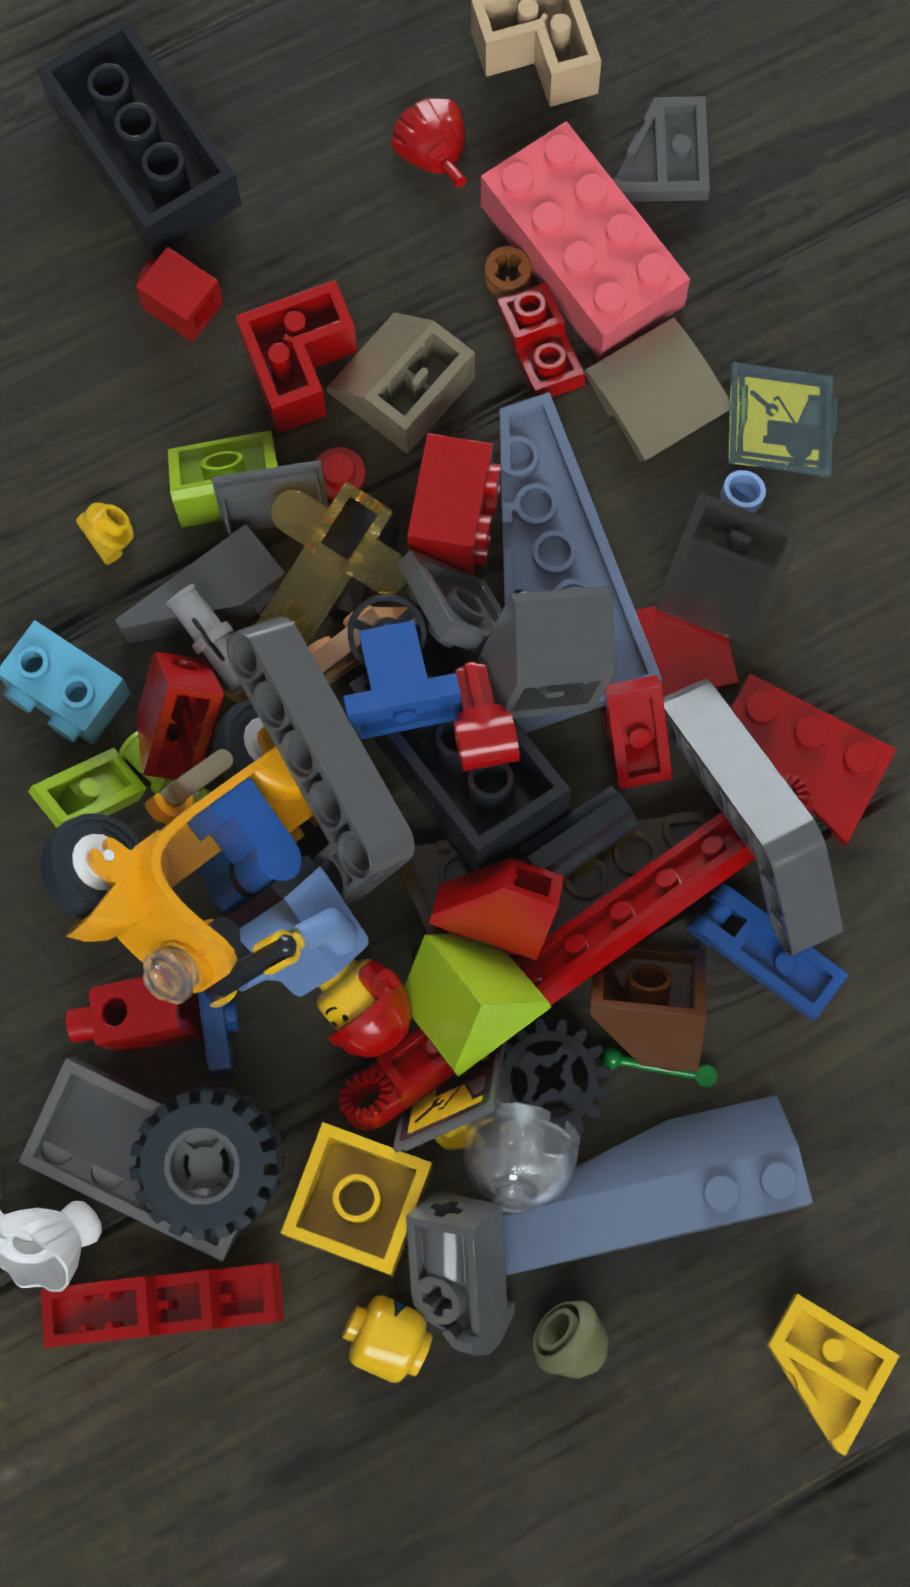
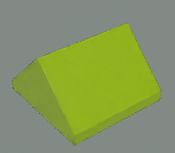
[168,430,278,528]
[404,934,551,1077]

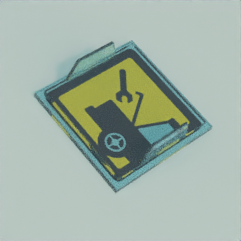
[728,362,837,476]

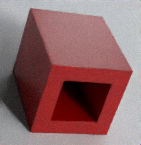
[136,247,224,342]

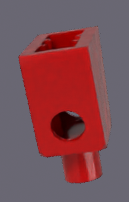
[136,652,224,780]
[66,974,204,1052]

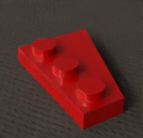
[731,674,897,848]

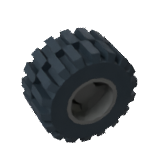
[129,1086,285,1240]

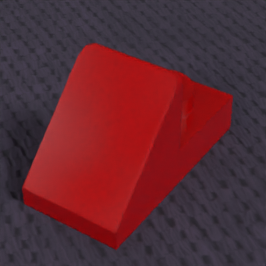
[602,675,673,790]

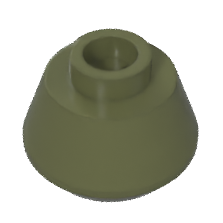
[533,1300,608,1379]

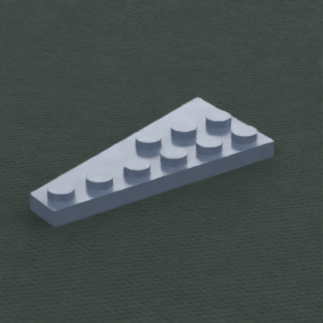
[499,392,663,733]

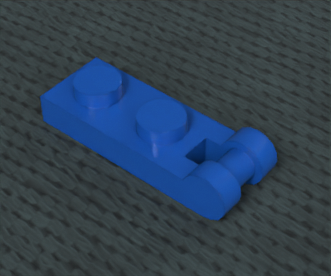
[687,883,849,1022]

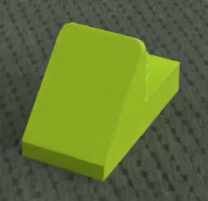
[28,747,147,828]

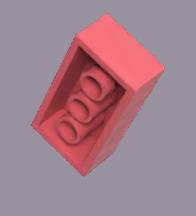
[481,121,690,361]

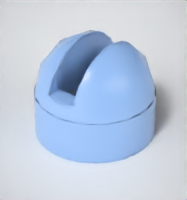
[720,470,766,518]

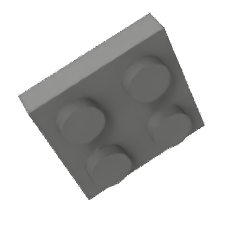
[397,549,502,657]

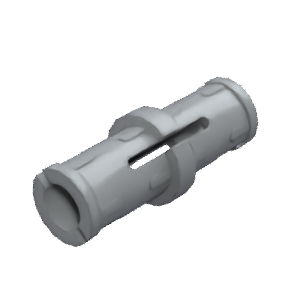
[166,583,242,693]

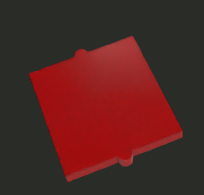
[635,594,739,697]

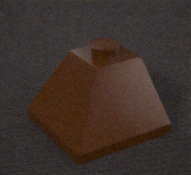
[590,943,707,1072]

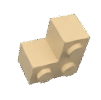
[471,0,601,107]

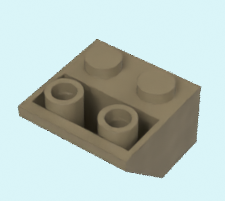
[327,312,475,454]

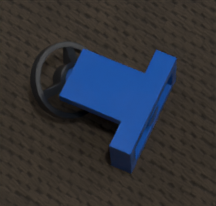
[343,594,462,740]

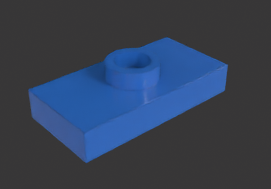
[198,991,240,1078]

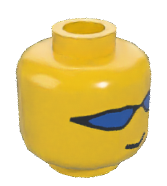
[342,1295,433,1383]

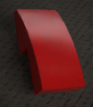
[497,282,585,397]

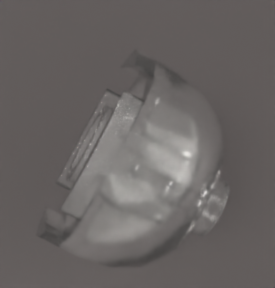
[463,1103,580,1213]

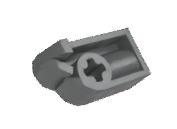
[406,1191,515,1356]

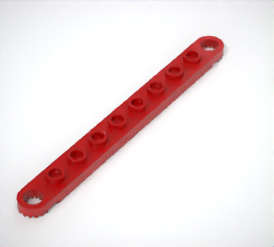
[338,774,814,1131]

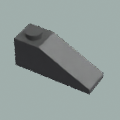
[115,524,289,644]

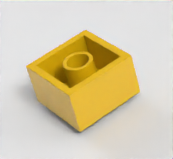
[281,1122,433,1277]

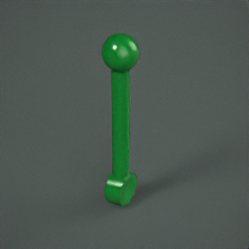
[601,1047,718,1088]

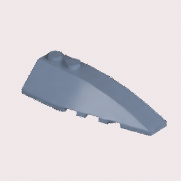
[502,1095,813,1276]

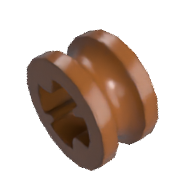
[484,246,532,299]

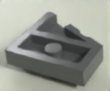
[612,96,710,202]

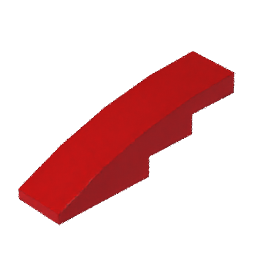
[40,1263,285,1348]

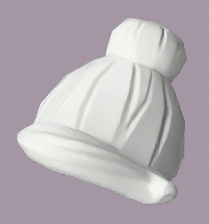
[0,1201,102,1292]

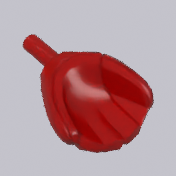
[390,98,466,188]

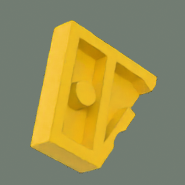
[766,1294,900,1456]

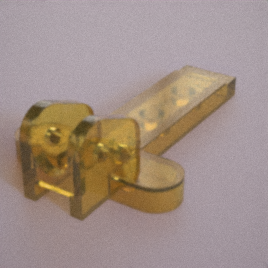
[219,480,406,703]

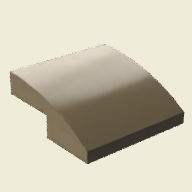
[583,317,734,462]

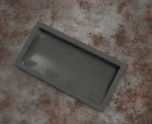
[19,1055,241,1261]

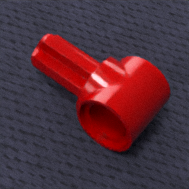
[453,662,520,772]

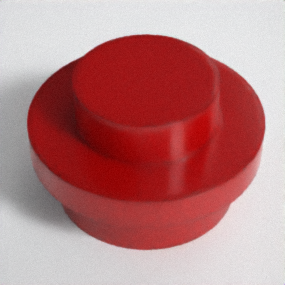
[315,447,366,500]

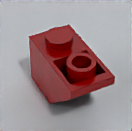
[428,858,564,960]

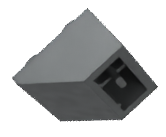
[476,586,614,718]

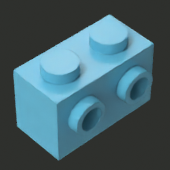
[0,620,131,745]

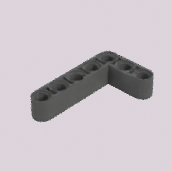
[226,616,415,906]
[663,678,843,957]

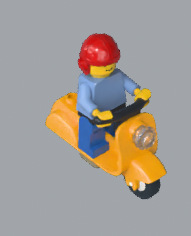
[39,700,413,1057]

